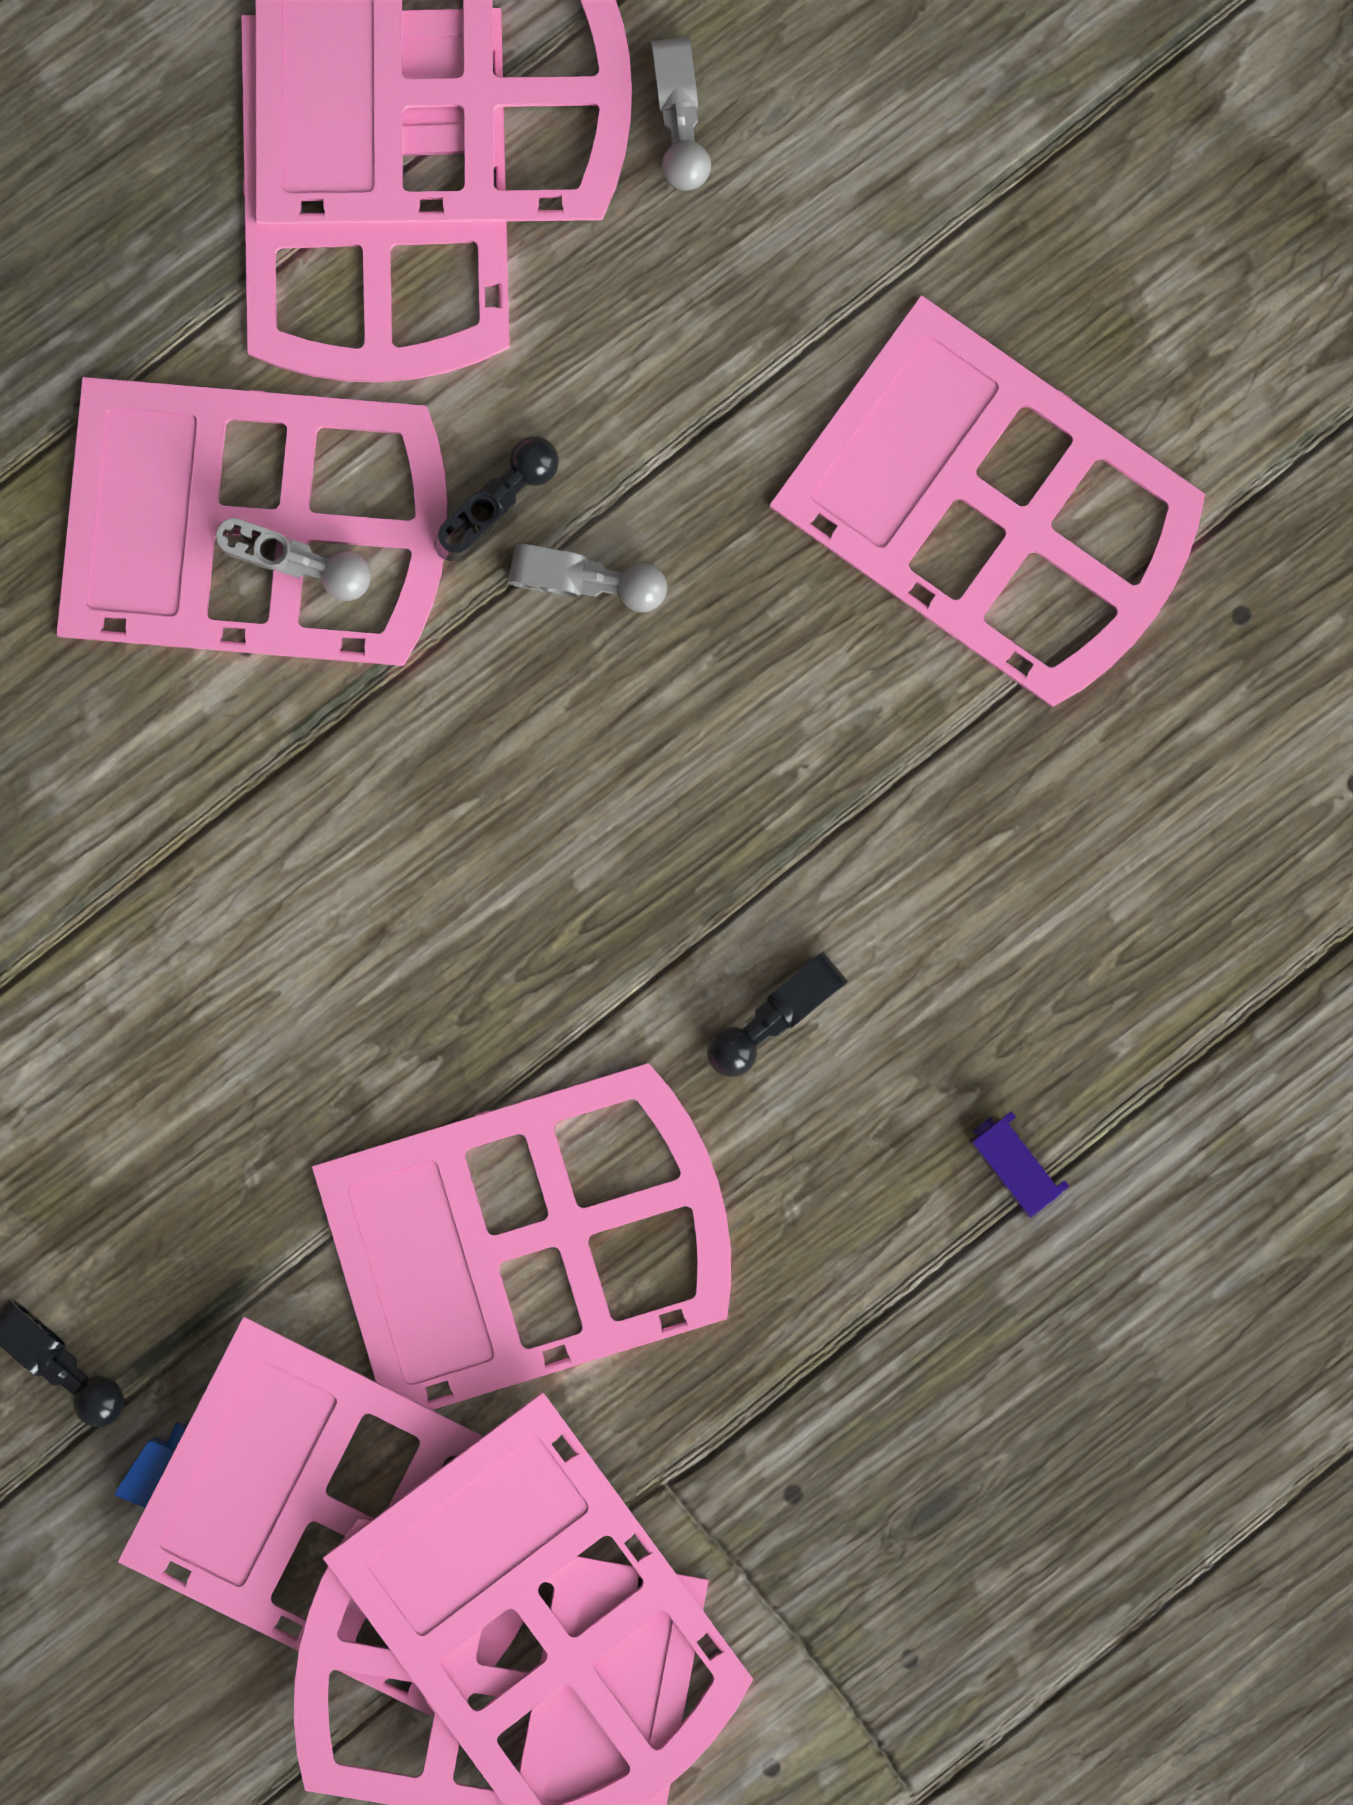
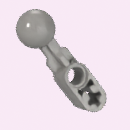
[651,36,711,191]
[216,518,371,601]
[508,544,667,613]

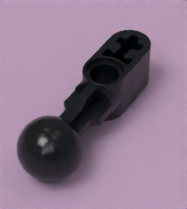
[434,436,559,561]
[707,951,848,1077]
[0,1298,124,1427]

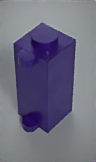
[970,1111,1069,1218]

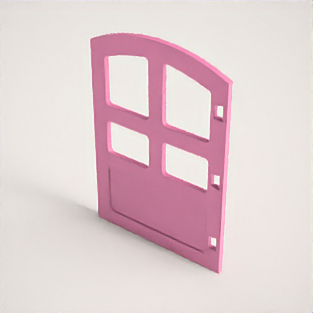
[256,0,632,225]
[241,8,510,383]
[769,295,1205,707]
[57,377,448,666]
[312,1063,731,1424]
[118,1316,542,1717]
[323,1392,753,1805]
[294,1517,709,1805]

